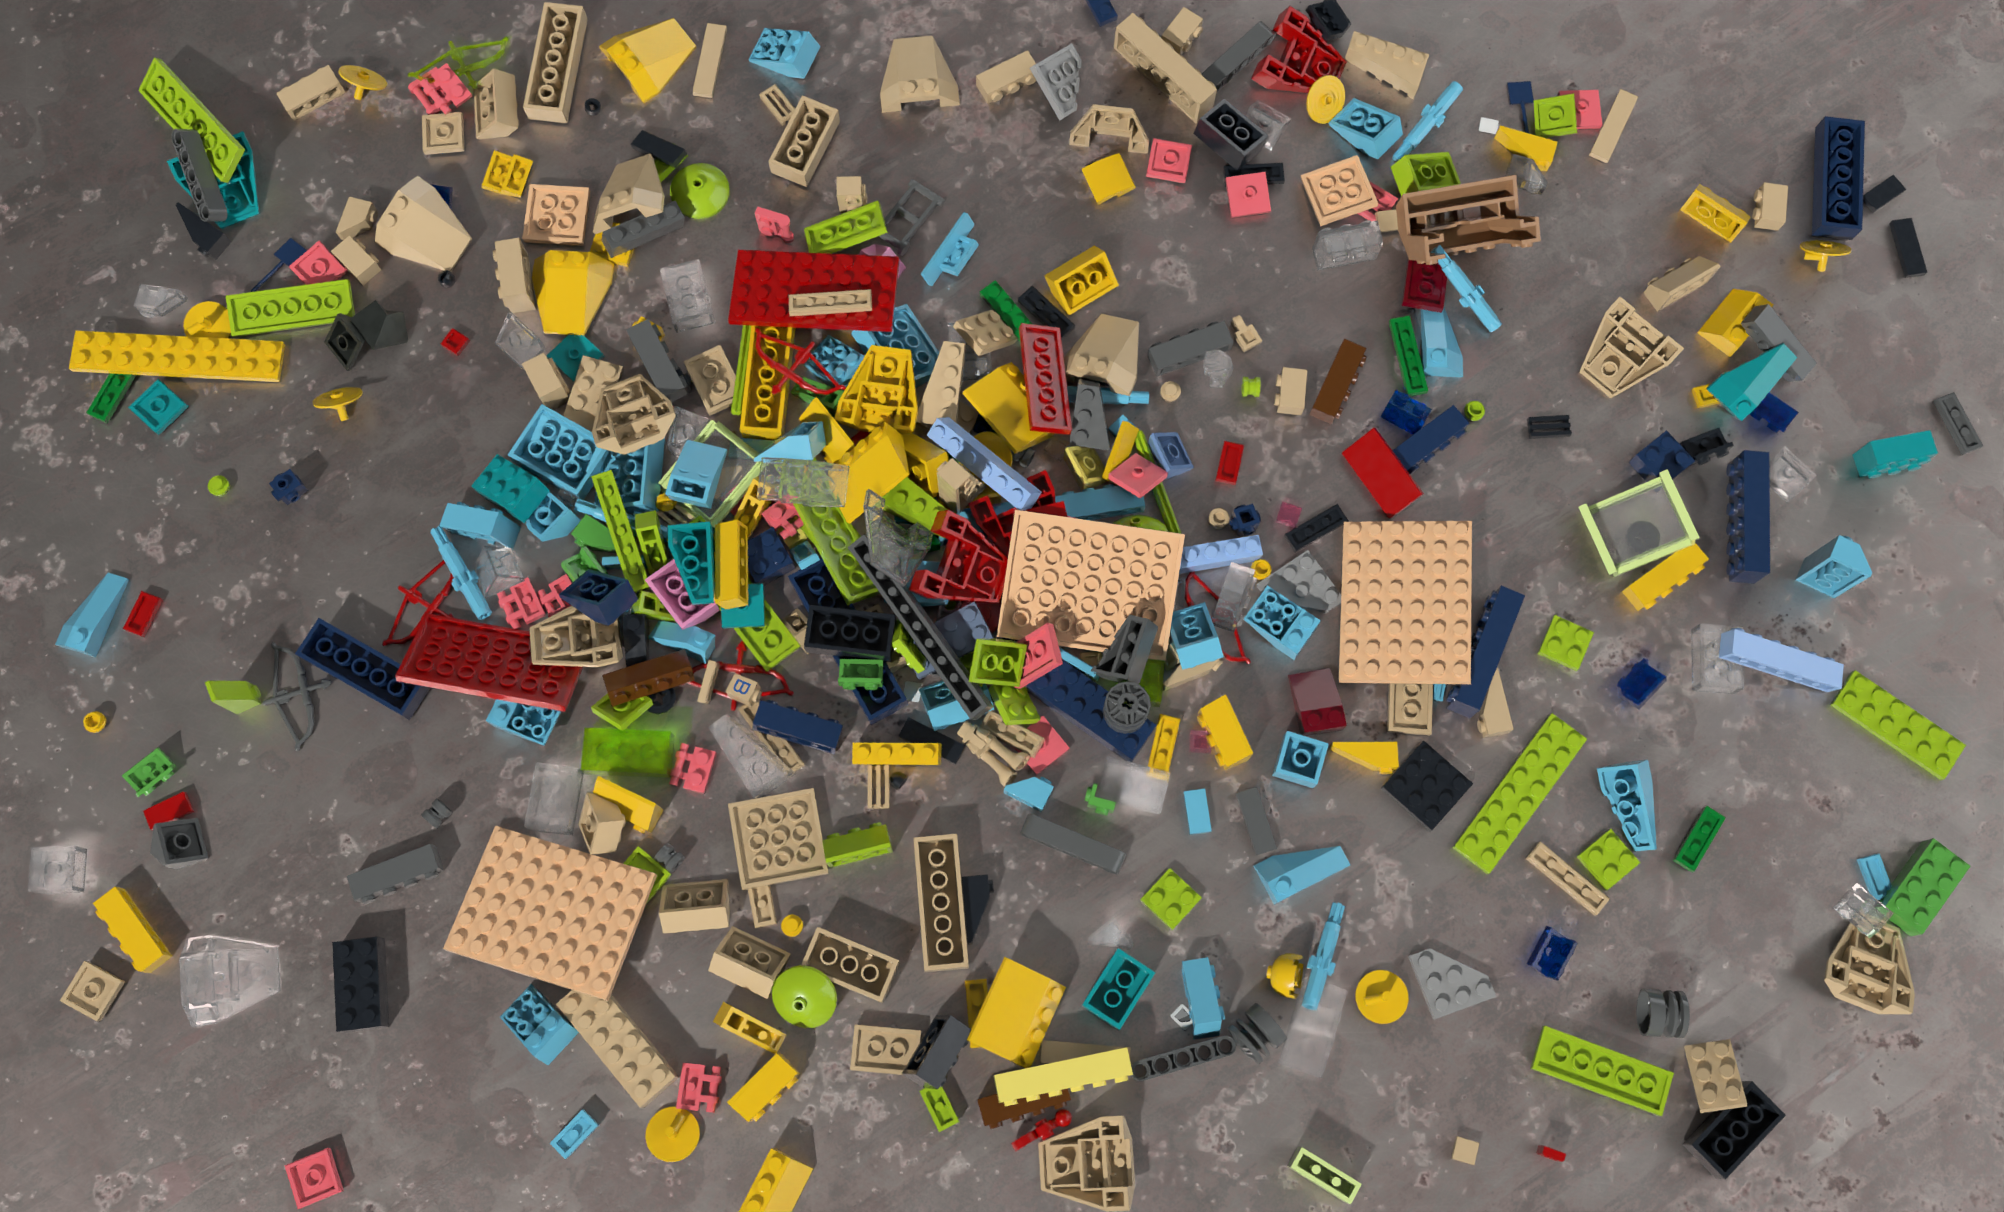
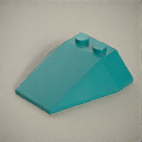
[167,131,260,229]

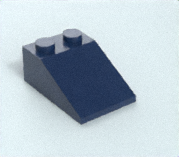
[559,569,638,626]

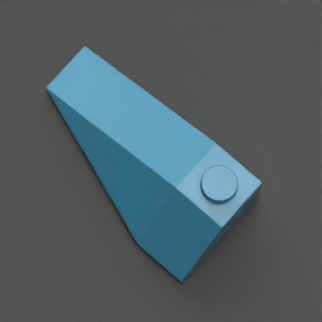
[55,573,129,657]
[1597,760,1657,851]
[1253,846,1350,905]

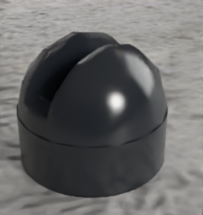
[585,98,601,116]
[438,270,456,288]
[889,771,908,790]

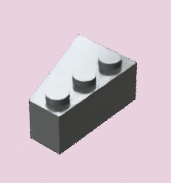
[1069,379,1111,451]
[1091,615,1158,685]

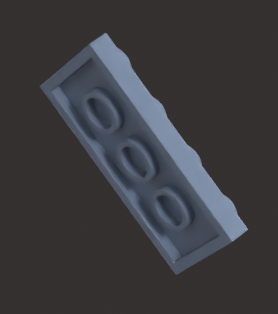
[913,601,994,679]

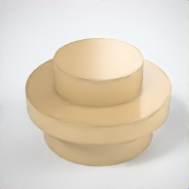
[1160,381,1181,401]

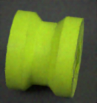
[1242,376,1261,397]

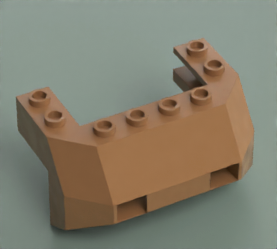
[1396,175,1541,265]

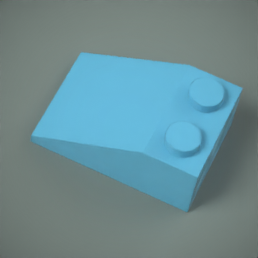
[1329,98,1403,159]
[1170,602,1224,670]

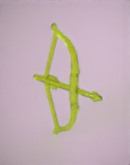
[408,37,509,89]

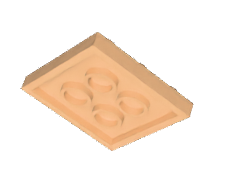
[1301,155,1378,226]
[522,184,591,246]

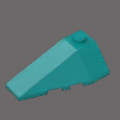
[1706,343,1797,421]
[668,522,715,605]

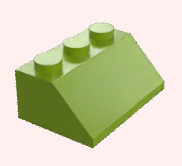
[822,822,893,868]

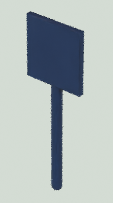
[1507,81,1534,133]
[251,238,307,292]

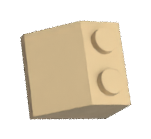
[578,792,625,855]

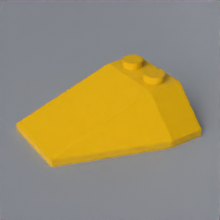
[599,18,697,103]
[532,250,615,335]
[835,345,918,435]

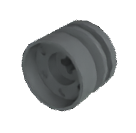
[1103,682,1151,734]
[1636,989,1690,1038]
[1227,1003,1287,1064]

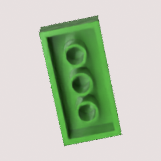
[1874,838,1971,936]

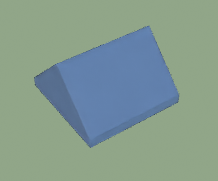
[1148,432,1194,480]

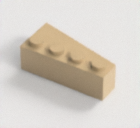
[1345,31,1429,100]
[916,341,966,424]
[937,458,986,515]

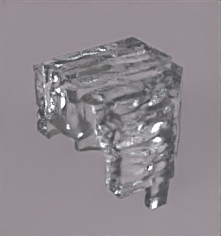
[1203,350,1233,388]

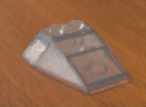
[863,489,933,587]
[179,935,281,1027]

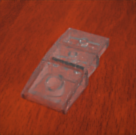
[757,457,849,507]
[1279,975,1348,1078]

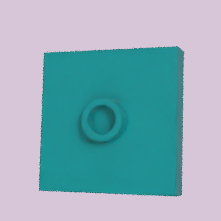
[546,335,605,382]
[128,379,189,435]
[721,584,765,629]

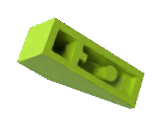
[635,510,669,575]
[630,591,677,623]
[205,681,261,714]

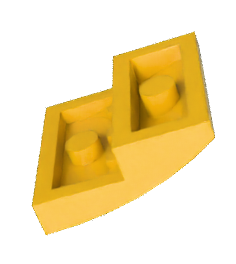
[482,150,533,197]
[1081,153,1136,205]

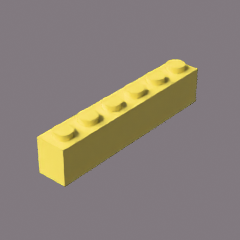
[994,1047,1133,1106]

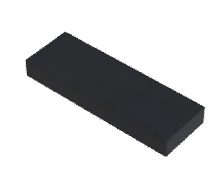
[630,130,688,168]
[1223,163,1285,187]
[1889,218,1928,278]
[1018,286,1075,341]
[1284,504,1349,553]
[899,717,965,765]

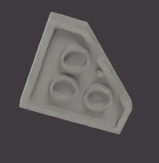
[1030,44,1082,121]
[1256,550,1341,613]
[1408,948,1496,1020]

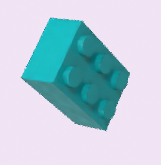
[1853,430,1938,479]
[471,454,550,523]
[1081,948,1156,1031]

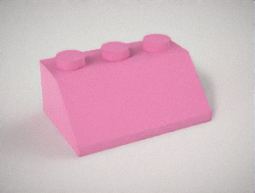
[645,559,720,630]

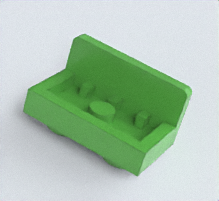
[561,546,608,582]
[838,659,883,690]
[122,747,176,797]
[1084,783,1116,816]

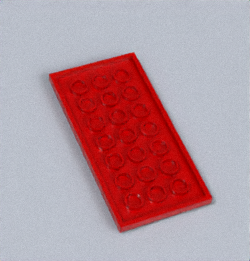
[728,250,899,332]
[395,613,583,712]

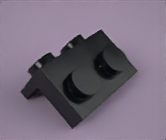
[1305,0,1351,41]
[1680,428,1734,466]

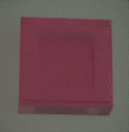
[1275,501,1302,528]
[1189,730,1212,754]

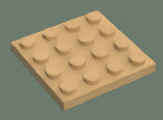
[728,788,829,890]

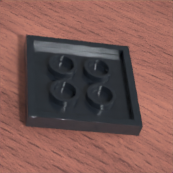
[1381,741,1473,832]

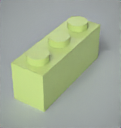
[1287,1146,1362,1204]

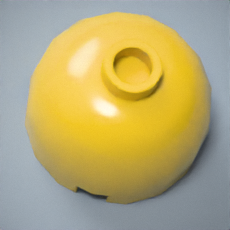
[1267,953,1304,999]

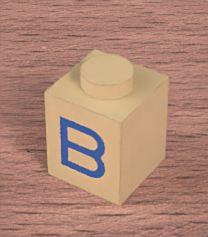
[726,673,762,707]

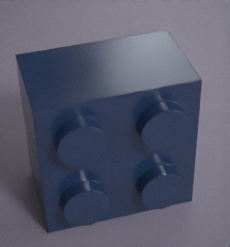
[1629,430,1695,493]
[748,527,796,586]

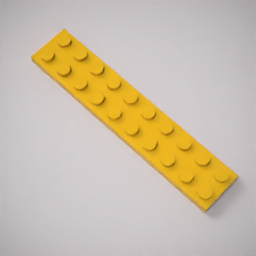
[69,331,285,382]

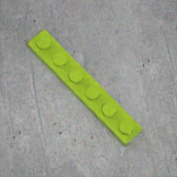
[591,470,650,593]

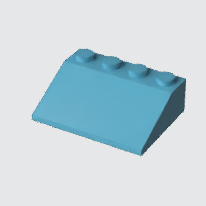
[851,304,940,388]
[508,404,609,500]
[594,437,665,514]

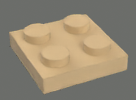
[422,112,465,155]
[60,961,125,1022]

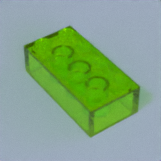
[581,728,675,778]

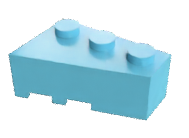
[439,502,521,550]
[1181,957,1225,1040]

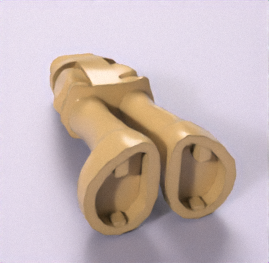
[957,721,1030,787]

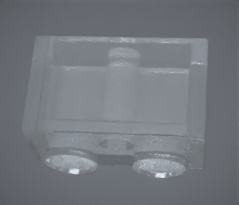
[1833,883,1894,938]

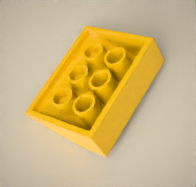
[962,362,1055,454]
[826,422,910,524]
[967,957,1066,1068]

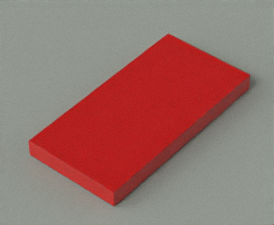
[1342,428,1424,519]

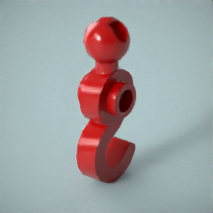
[1011,1109,1072,1152]

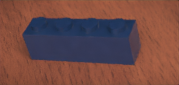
[1392,405,1470,475]
[752,700,843,754]

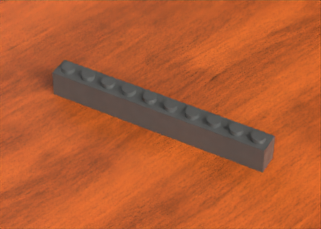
[848,534,994,720]

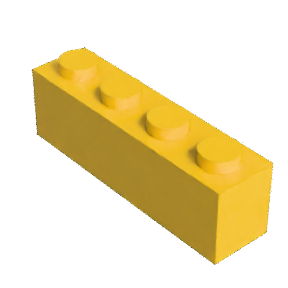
[713,519,748,610]
[1622,543,1709,611]
[852,743,942,765]
[93,886,173,973]

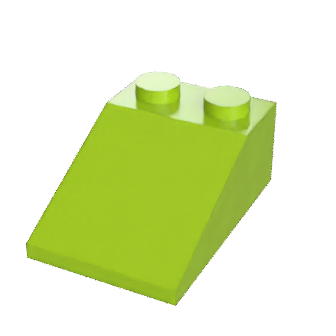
[1391,152,1461,196]
[969,638,1027,687]

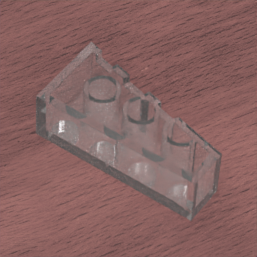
[709,715,796,798]

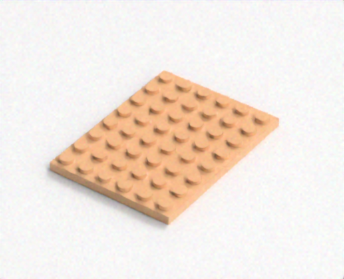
[997,510,1185,661]
[1339,521,1472,684]
[443,826,657,1001]

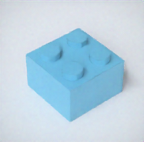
[1272,731,1329,788]

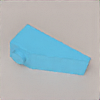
[649,620,715,664]

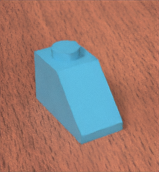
[1004,777,1054,813]

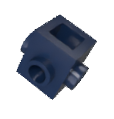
[269,469,309,505]
[1229,503,1261,536]

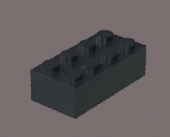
[804,605,897,662]
[332,936,389,1033]
[1682,1081,1786,1180]

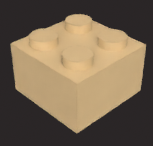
[522,353,571,410]

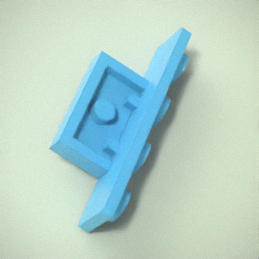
[921,212,979,286]

